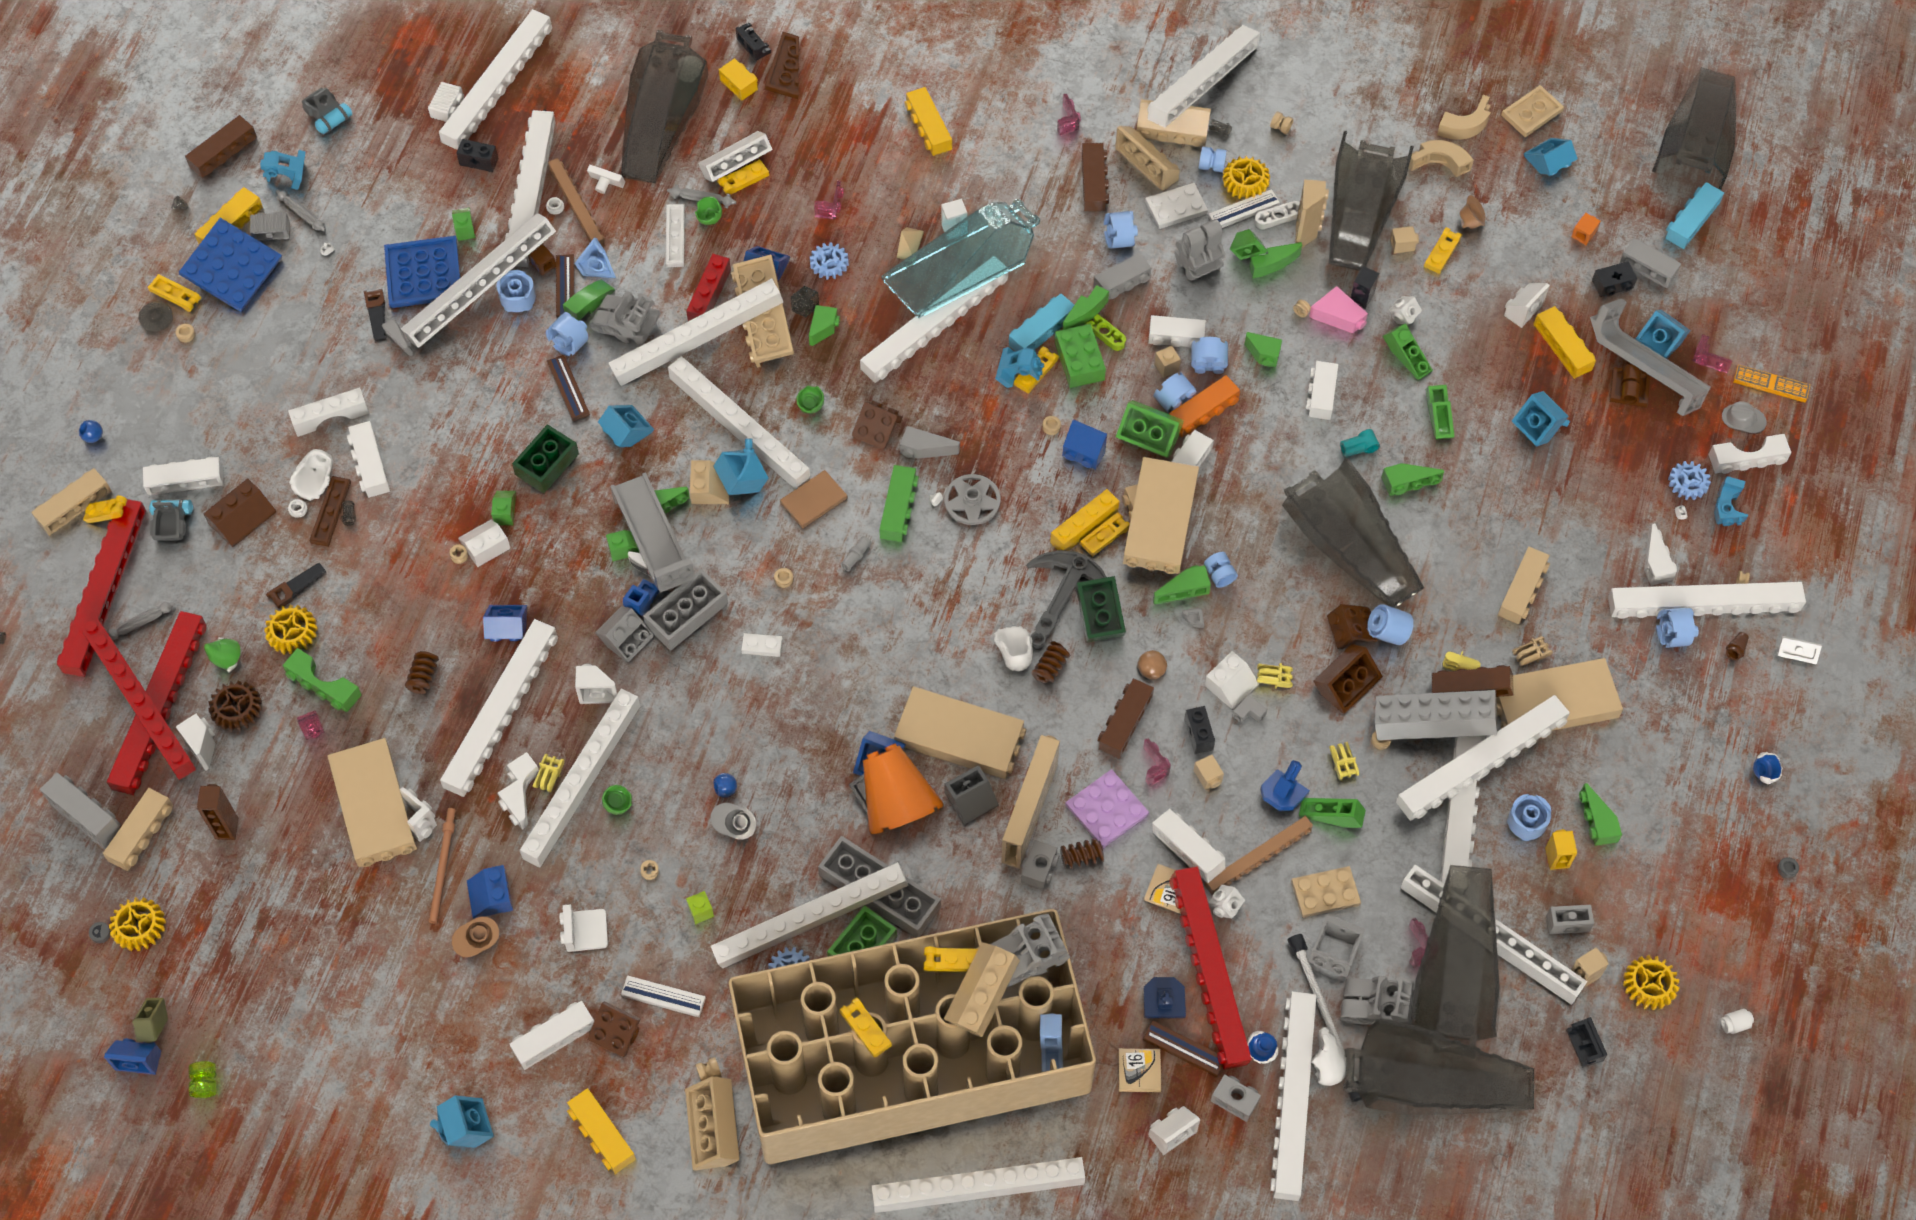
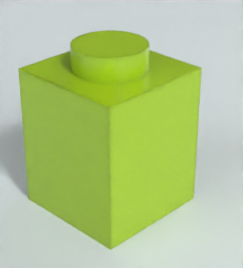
[686,891,714,924]

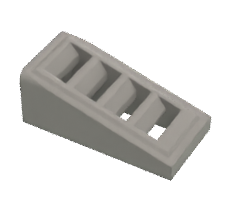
[382,319,413,356]

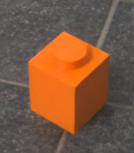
[1571,212,1601,246]

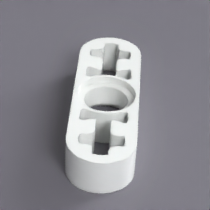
[1254,201,1300,230]

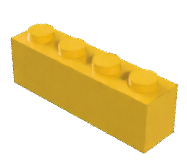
[904,87,952,156]
[194,187,263,244]
[1534,306,1596,379]
[1050,489,1120,551]
[567,1088,636,1174]

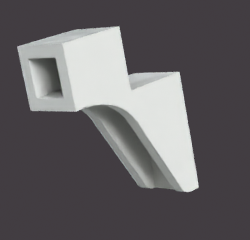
[498,752,539,830]

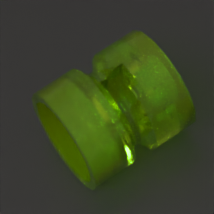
[188,1061,217,1098]

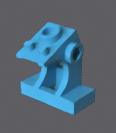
[260,150,306,190]
[995,347,1044,388]
[1714,476,1748,526]

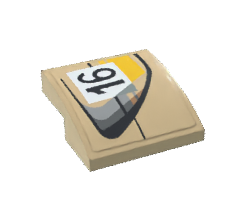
[1144,864,1181,914]
[1118,1048,1161,1092]

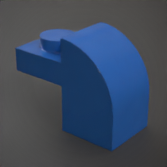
[623,579,660,616]

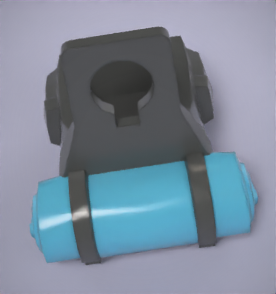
[302,88,352,135]
[149,499,193,541]

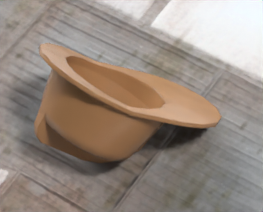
[1459,195,1486,229]
[451,916,499,957]

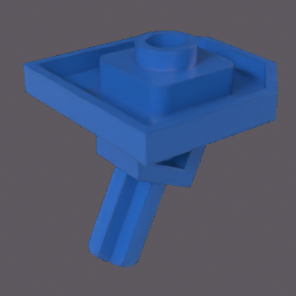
[1260,760,1310,811]

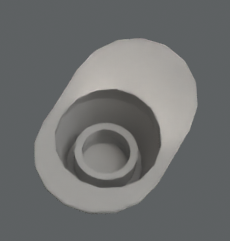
[1722,401,1767,434]
[710,803,757,840]

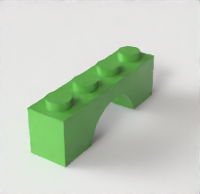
[283,648,362,712]

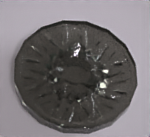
[138,301,173,331]

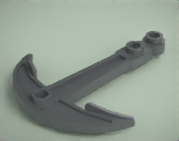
[1026,550,1106,649]

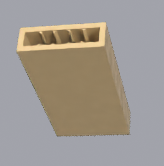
[1123,457,1199,574]
[1496,658,1623,731]
[894,686,1027,780]
[1001,735,1060,869]
[327,738,417,867]

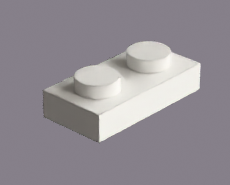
[741,633,782,657]
[1777,636,1822,664]

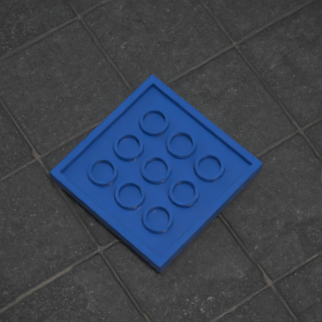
[179,218,282,312]
[384,235,461,308]

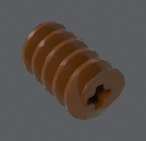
[1031,641,1070,684]
[405,651,439,694]
[1060,838,1104,869]

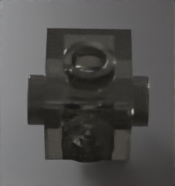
[790,286,820,318]

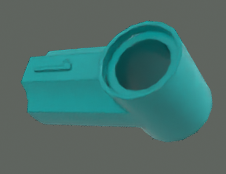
[1340,429,1380,457]

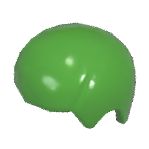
[695,196,723,225]
[796,385,824,414]
[602,784,632,815]

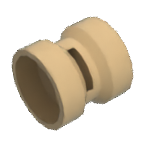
[1270,111,1294,134]
[695,1057,722,1081]

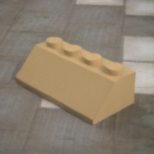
[1137,99,1211,147]
[1115,126,1180,192]
[1295,179,1329,248]
[944,942,1020,1038]
[685,1076,739,1170]

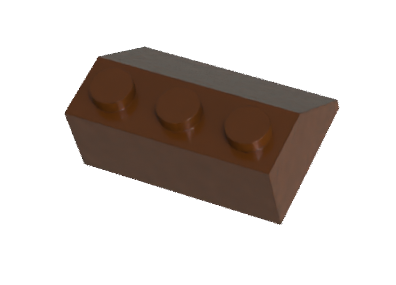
[203,478,276,547]
[1313,644,1383,714]

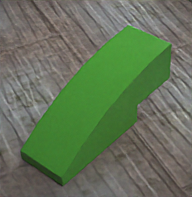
[1249,242,1302,278]
[563,279,615,321]
[1063,285,1109,330]
[1425,385,1455,439]

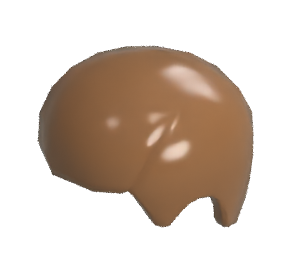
[1137,650,1167,680]

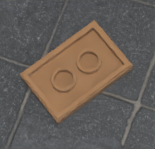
[780,470,848,529]

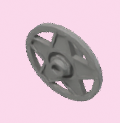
[944,474,1001,525]

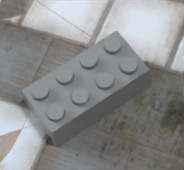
[643,569,728,651]
[39,772,121,850]

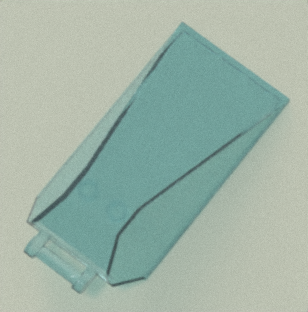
[881,198,1040,319]

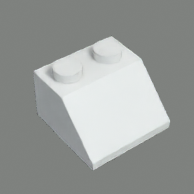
[1504,283,1550,328]
[458,520,510,567]
[1204,651,1259,710]
[575,664,617,704]
[176,714,216,771]
[1149,1106,1200,1155]

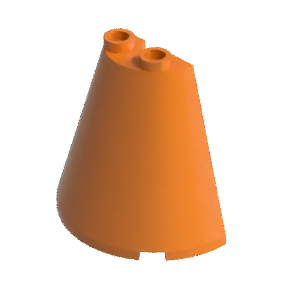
[863,743,944,834]

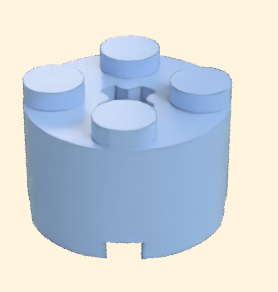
[1104,211,1138,249]
[497,270,536,312]
[546,312,588,356]
[1191,337,1228,374]
[1153,372,1197,414]
[1656,608,1699,648]
[1507,794,1551,841]

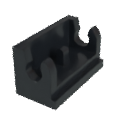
[736,23,771,61]
[1566,1017,1608,1068]

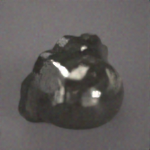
[171,195,189,211]

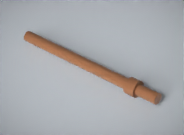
[429,808,456,924]

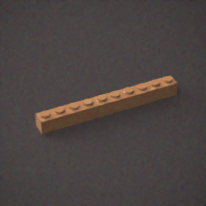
[548,158,605,246]
[1205,816,1313,895]

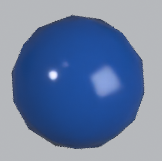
[79,420,103,443]
[713,773,737,798]

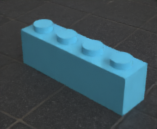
[1665,182,1724,249]
[1009,294,1074,351]

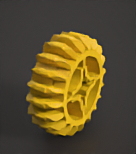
[1222,155,1270,200]
[264,604,318,655]
[109,897,166,951]
[1623,955,1679,1011]

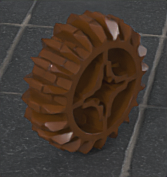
[208,680,262,732]

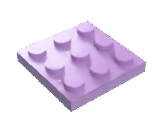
[1065,769,1149,848]

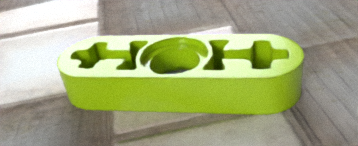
[1084,314,1126,351]

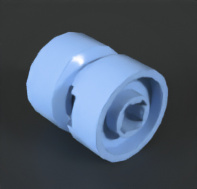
[1199,146,1227,173]
[1204,552,1238,588]

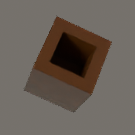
[528,243,556,276]

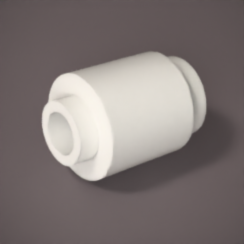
[1721,1008,1754,1034]

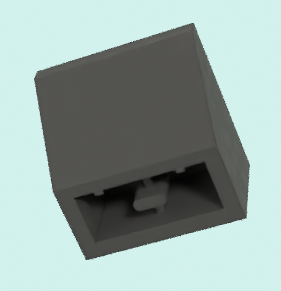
[944,765,999,825]

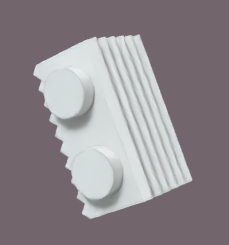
[428,82,464,122]

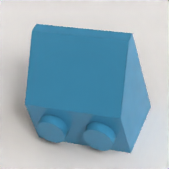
[1523,138,1578,176]
[1636,309,1691,359]
[598,405,654,447]

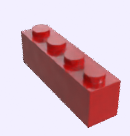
[686,254,731,321]

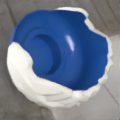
[1753,752,1783,784]
[1247,1031,1278,1064]

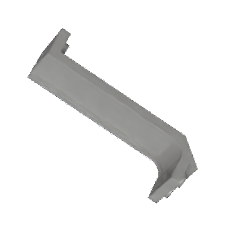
[1590,299,1711,416]
[611,472,696,592]

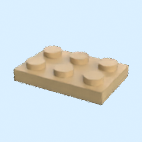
[1501,85,1564,137]
[1291,866,1361,918]

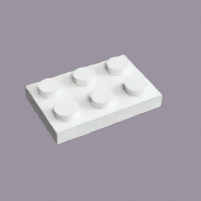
[1145,183,1208,229]

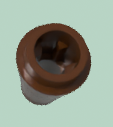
[1726,632,1749,660]

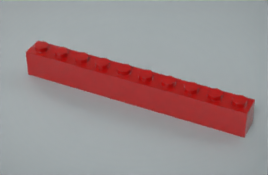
[57,499,146,677]
[107,611,207,795]
[79,616,196,780]
[1170,866,1252,1070]

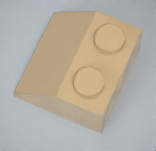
[690,460,729,504]

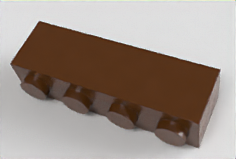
[185,115,257,178]
[1081,143,1109,211]
[1432,665,1514,697]
[1097,678,1154,759]
[197,784,239,840]

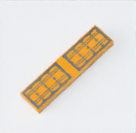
[1733,365,1810,403]

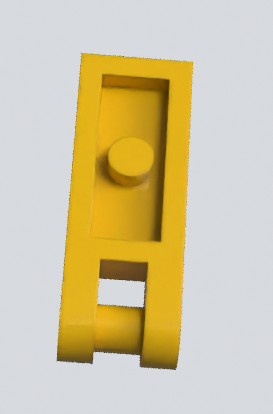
[717,160,769,195]
[1424,227,1462,274]
[148,274,201,312]
[1014,346,1059,394]
[83,495,127,524]
[1080,512,1130,557]
[923,946,978,972]
[839,997,892,1058]

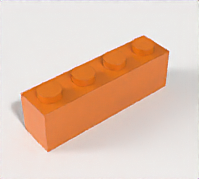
[1169,375,1240,437]

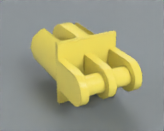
[1442,651,1481,671]
[1257,663,1293,689]
[1329,742,1359,780]
[533,754,565,792]

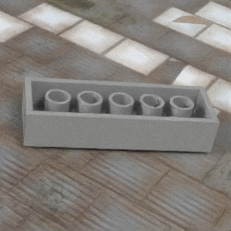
[1375,690,1497,740]
[818,836,941,938]

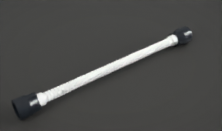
[1287,934,1367,1102]

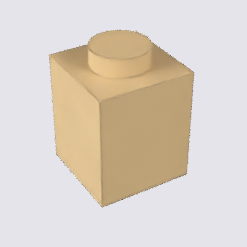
[1390,226,1419,254]
[1154,346,1181,378]
[1193,755,1224,790]

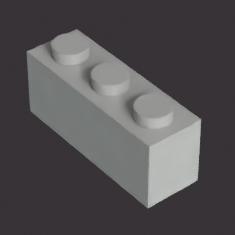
[1620,238,1681,288]
[1093,253,1151,300]

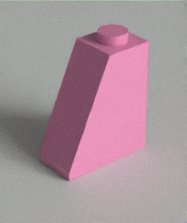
[1309,286,1368,333]

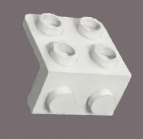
[400,787,437,842]
[560,904,608,952]

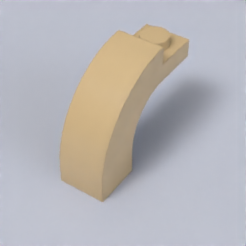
[1437,95,1491,140]
[1407,140,1474,177]

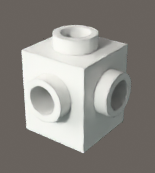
[1389,296,1422,325]
[1208,885,1245,919]

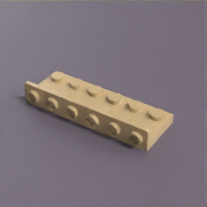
[731,255,794,368]

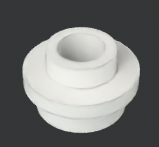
[546,197,564,214]
[288,499,308,518]

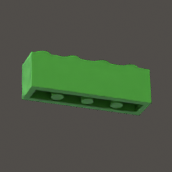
[879,465,919,542]

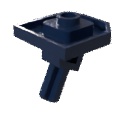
[1143,977,1186,1018]

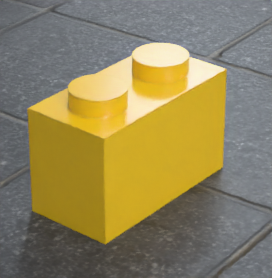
[719,58,758,101]
[1545,829,1577,870]

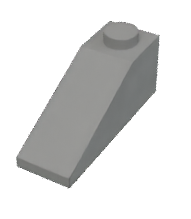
[900,426,960,459]

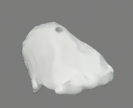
[289,449,333,501]
[993,626,1033,671]
[1311,1027,1347,1086]

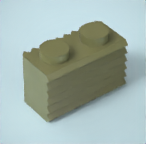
[132,998,168,1043]

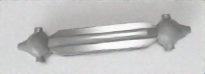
[667,184,736,208]
[276,190,325,231]
[107,602,175,640]

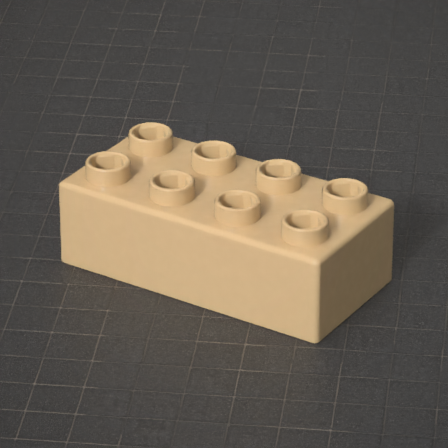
[729,909,1096,1164]

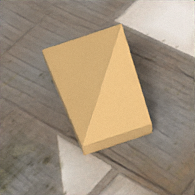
[897,227,924,262]

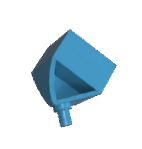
[1512,391,1570,447]
[713,438,769,495]
[430,1095,494,1148]

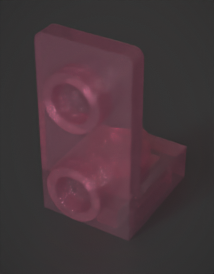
[1057,93,1081,135]
[814,180,844,219]
[1692,334,1733,373]
[297,710,325,740]
[1143,738,1171,787]
[1409,918,1437,969]

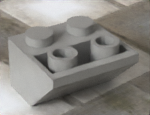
[595,606,654,662]

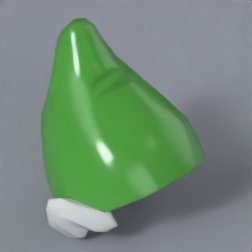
[204,637,240,673]

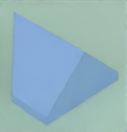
[575,238,616,278]

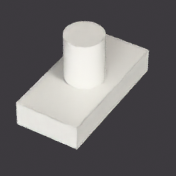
[587,165,625,194]

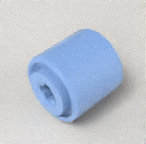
[1368,604,1413,645]

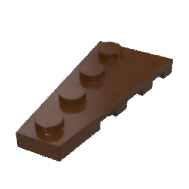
[764,32,799,99]

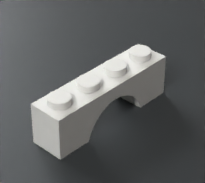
[288,388,369,437]
[1708,434,1791,474]

